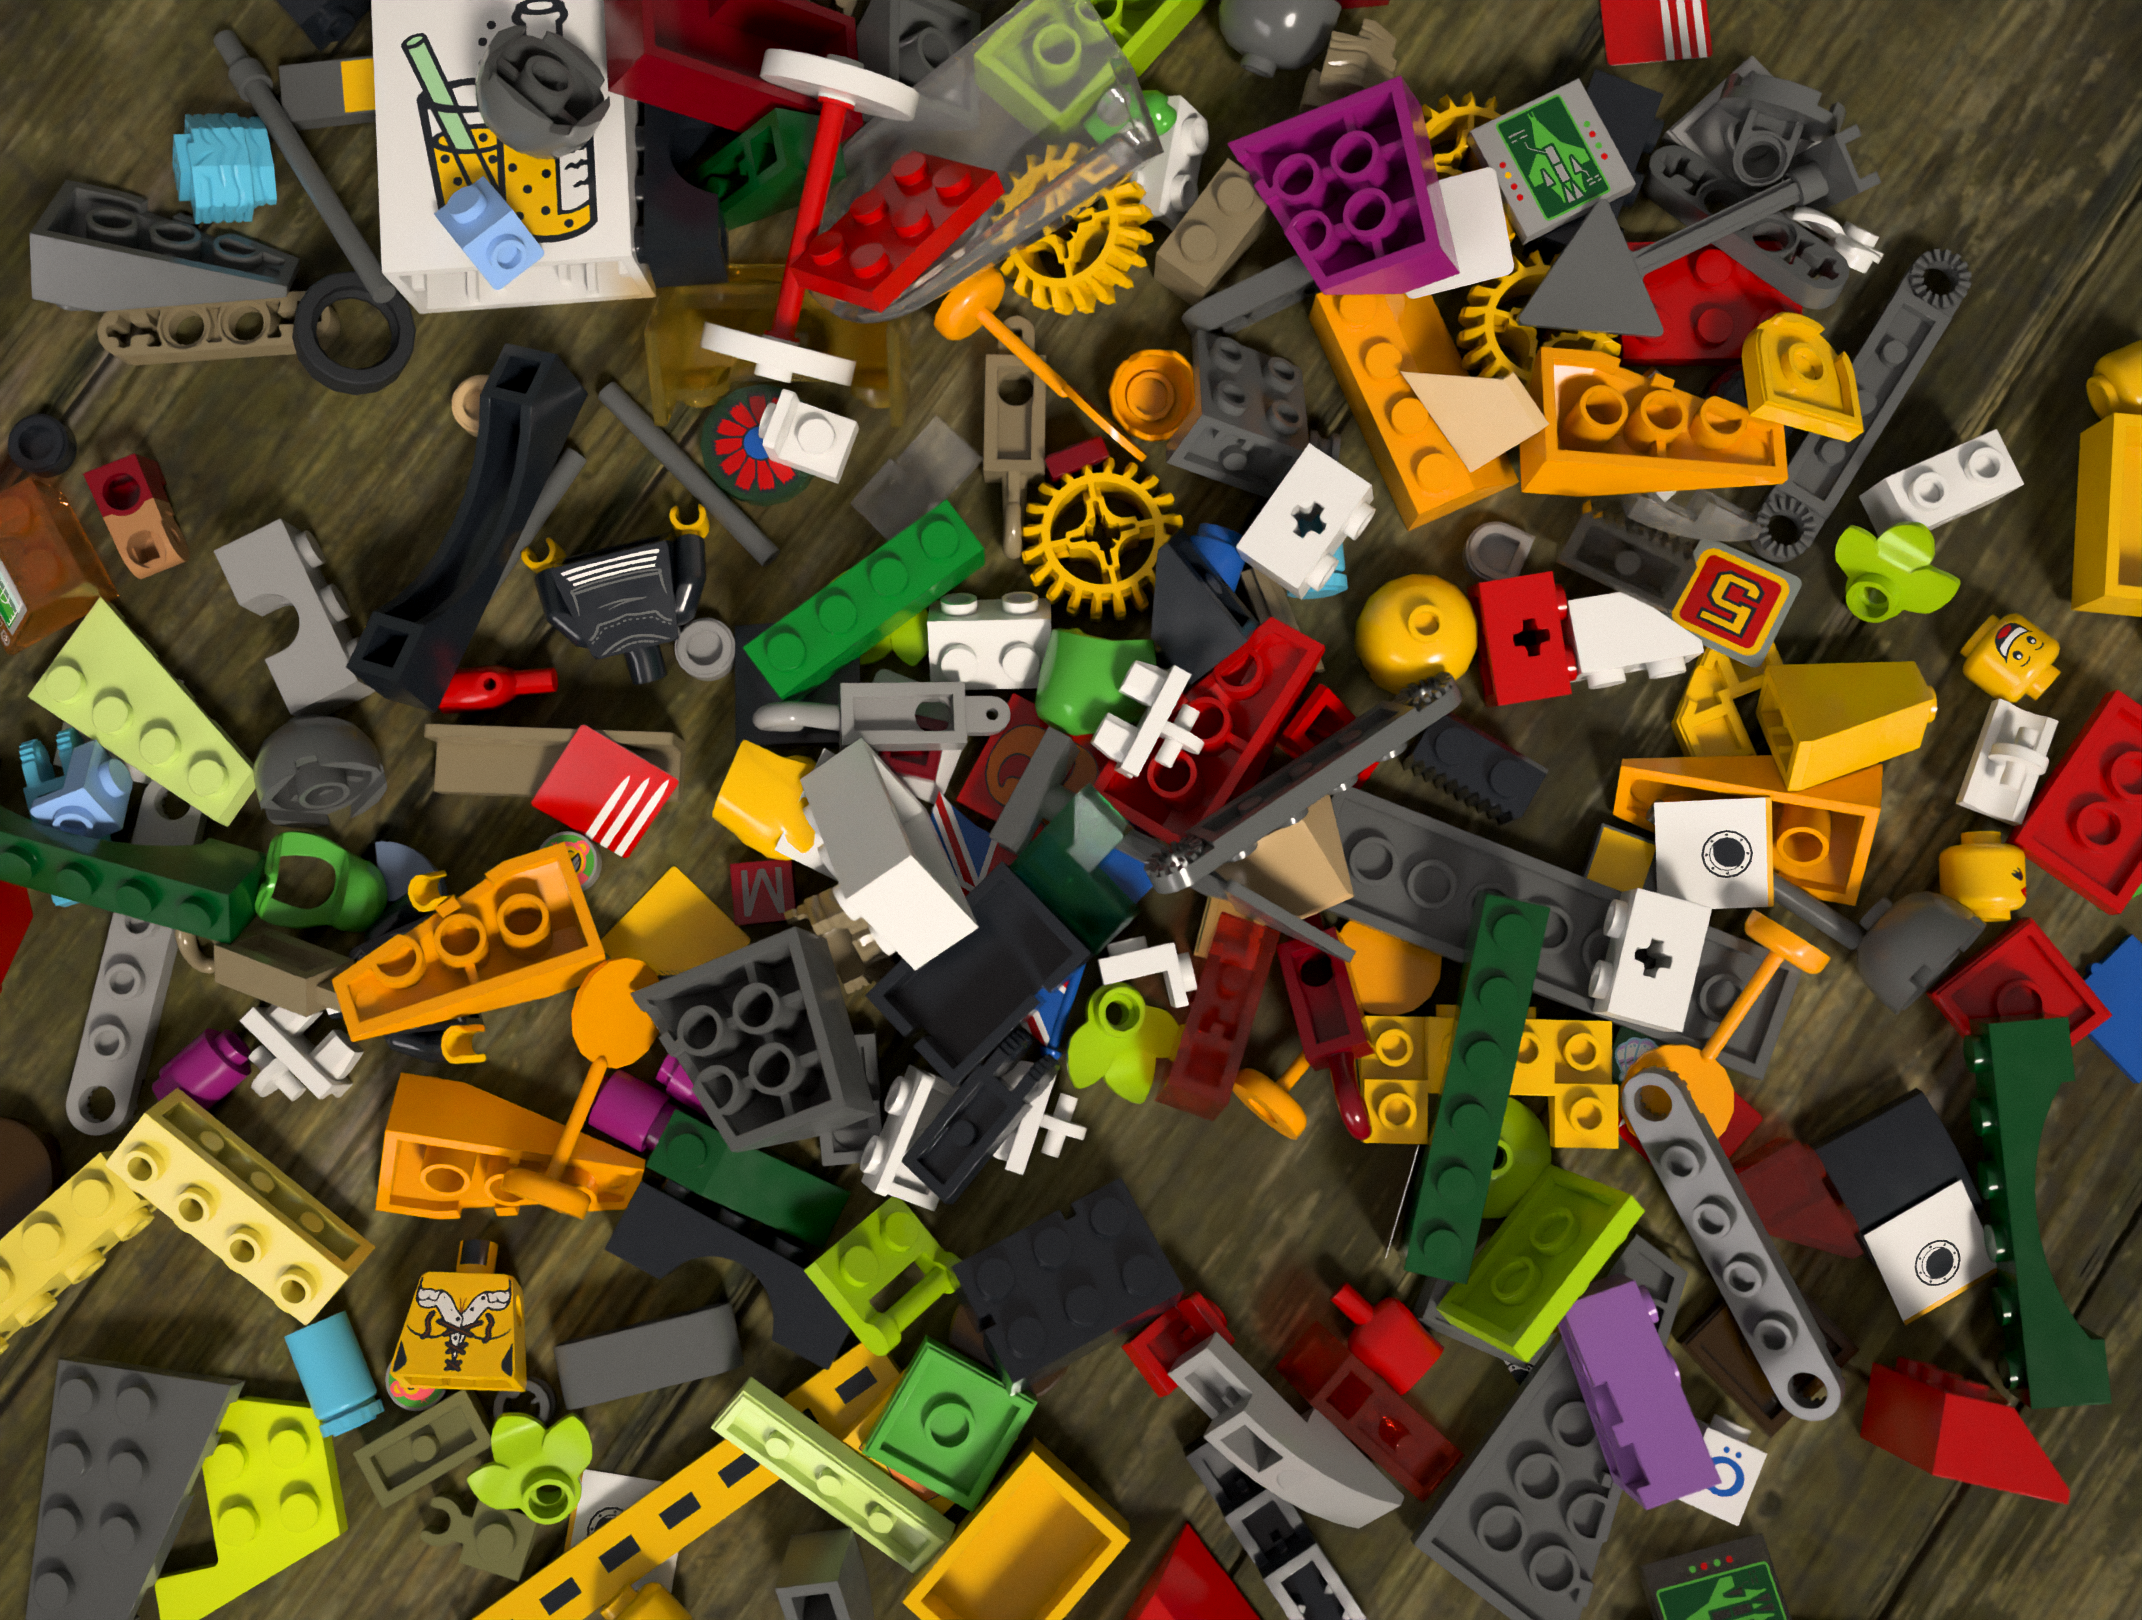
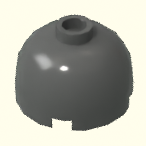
[1218,0,1342,78]
[475,25,610,159]
[253,713,387,828]
[1857,891,1987,1015]

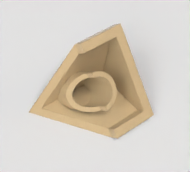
[1400,371,1549,473]
[1214,795,1354,920]

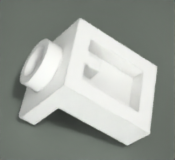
[758,389,859,484]

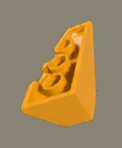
[1520,347,1788,497]
[1613,755,1883,906]

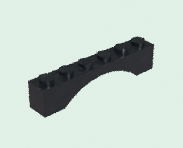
[346,343,588,713]

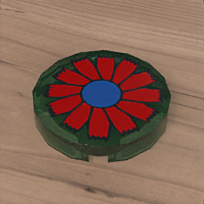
[700,384,814,507]

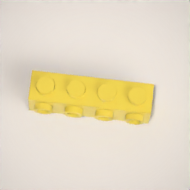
[104,1087,375,1326]
[0,1151,157,1355]

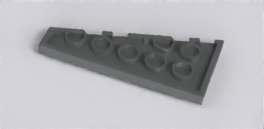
[1410,1232,1688,1620]
[25,1355,245,1620]

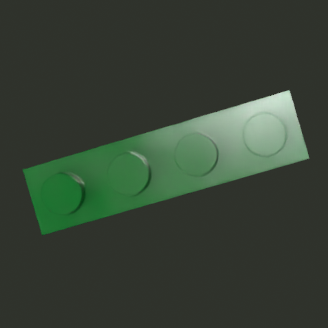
[743,499,985,701]

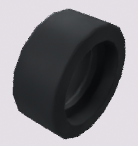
[292,271,416,395]

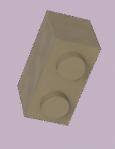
[1154,158,1273,306]

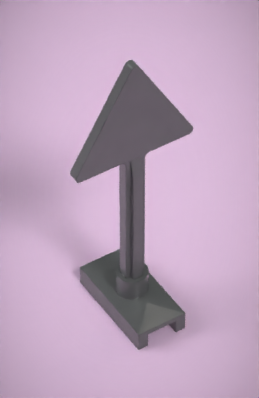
[1516,124,1882,338]
[989,727,1356,963]

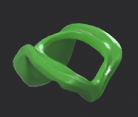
[255,831,388,932]

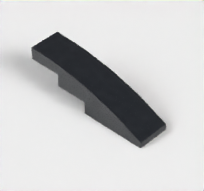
[1182,1433,1368,1620]

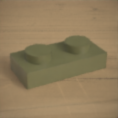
[353,1390,494,1509]

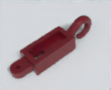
[1276,912,1375,1140]

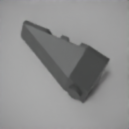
[30,180,300,312]

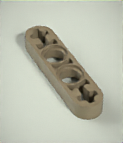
[97,291,341,365]

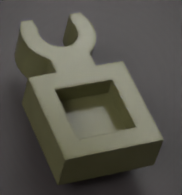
[420,1492,541,1581]

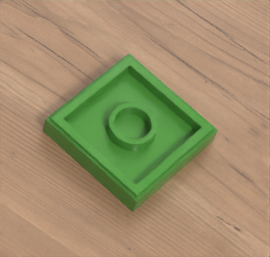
[862,1335,1038,1512]

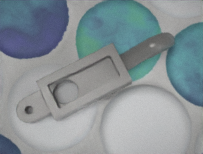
[753,682,1011,752]

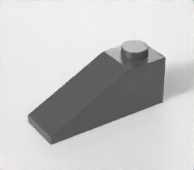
[775,1527,874,1620]

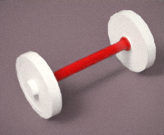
[699,48,920,386]

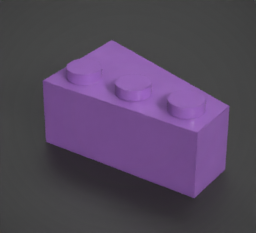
[1558,1273,1722,1510]

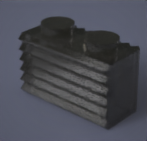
[1556,496,1697,614]

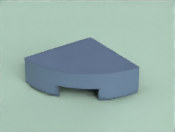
[375,841,448,904]

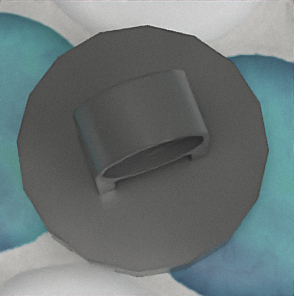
[1718,73,1847,192]

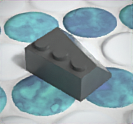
[630,926,877,1153]

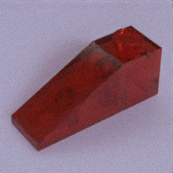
[1155,911,1281,1121]
[1275,1320,1465,1503]

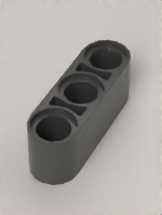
[553,1301,745,1410]

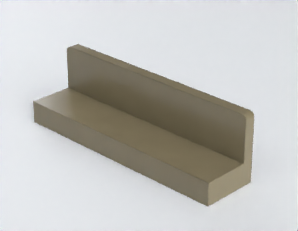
[424,724,686,802]

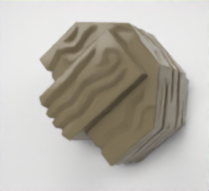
[1299,18,1397,115]
[784,888,899,994]

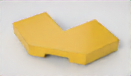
[1671,642,1783,757]

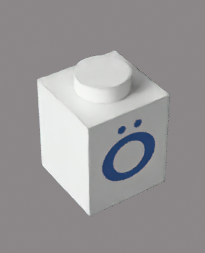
[1679,1414,1767,1526]

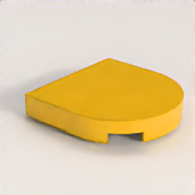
[1742,312,1864,442]

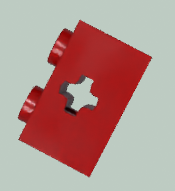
[1467,571,1577,707]

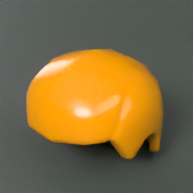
[1108,349,1195,442]

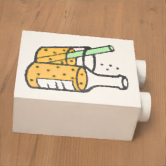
[371,0,656,314]

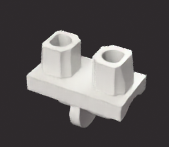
[1090,660,1204,779]
[1955,698,2058,826]
[240,1004,364,1101]
[993,1060,1087,1175]

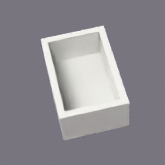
[800,737,979,970]

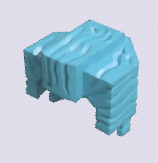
[172,113,277,224]

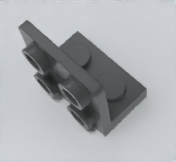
[1166,330,1309,499]

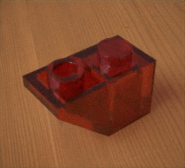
[1731,1137,1864,1259]

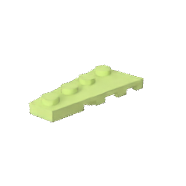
[27,596,256,827]

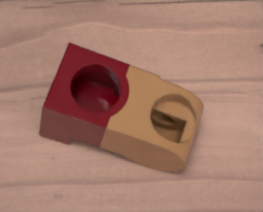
[83,453,190,579]

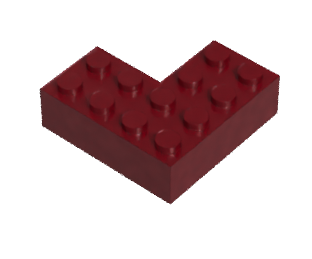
[604,0,863,144]

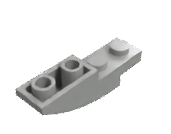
[1168,1332,1405,1529]

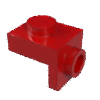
[1121,1291,1235,1398]

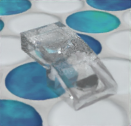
[850,415,984,540]
[1620,489,1763,541]

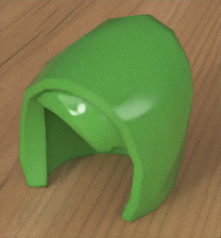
[1035,628,1156,736]

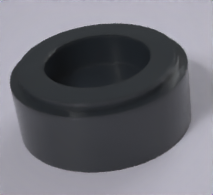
[8,414,77,478]

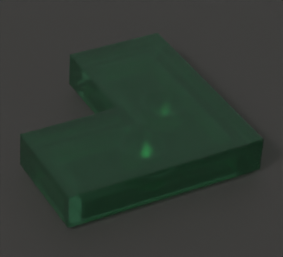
[1010,783,1142,955]

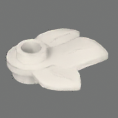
[1782,206,1884,274]

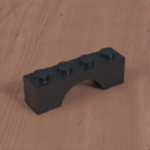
[634,101,729,288]
[604,1176,851,1370]

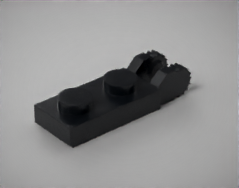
[901,1029,1061,1204]

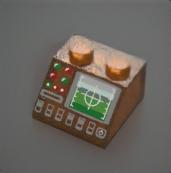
[0,477,119,655]

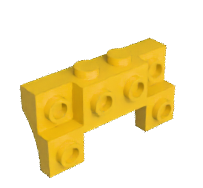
[1358,1005,1618,1149]

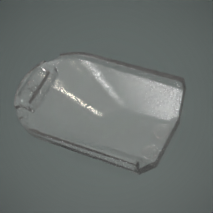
[808,0,1164,324]

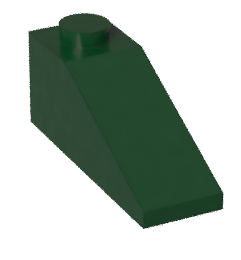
[684,108,847,231]
[646,1107,852,1249]

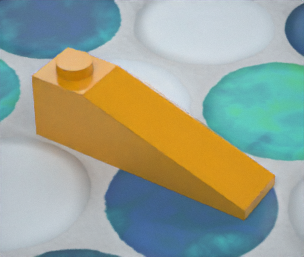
[332,842,606,1042]
[375,1072,646,1219]

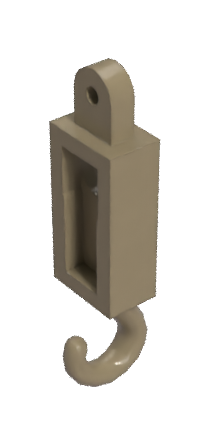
[983,316,1047,559]
[174,926,354,1017]

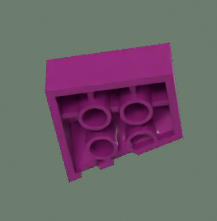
[1227,75,1460,295]

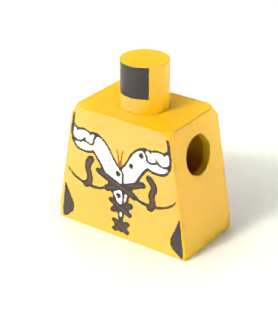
[389,1239,527,1392]

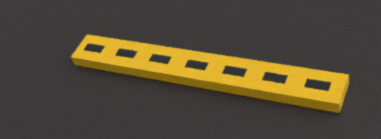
[470,1342,902,1620]

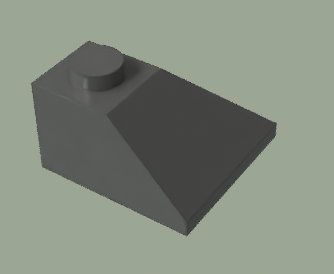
[856,0,981,130]

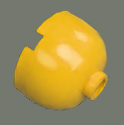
[1354,574,1479,695]

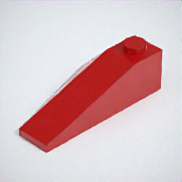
[1087,616,1326,848]

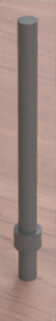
[213,30,396,303]

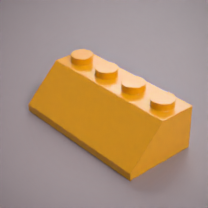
[1309,292,1519,531]

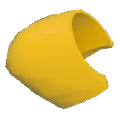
[712,740,816,861]

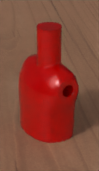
[439,665,558,714]
[1330,1281,1445,1396]

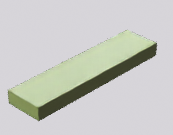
[711,1377,955,1575]

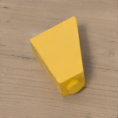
[1755,661,1937,791]

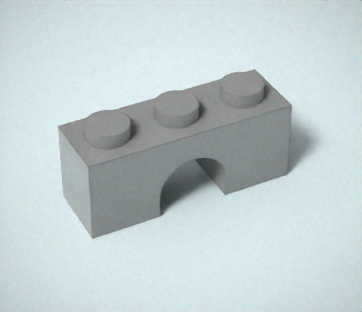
[214,518,376,716]

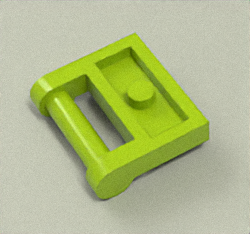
[804,1196,962,1356]

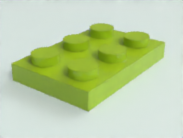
[1436,1164,1645,1364]

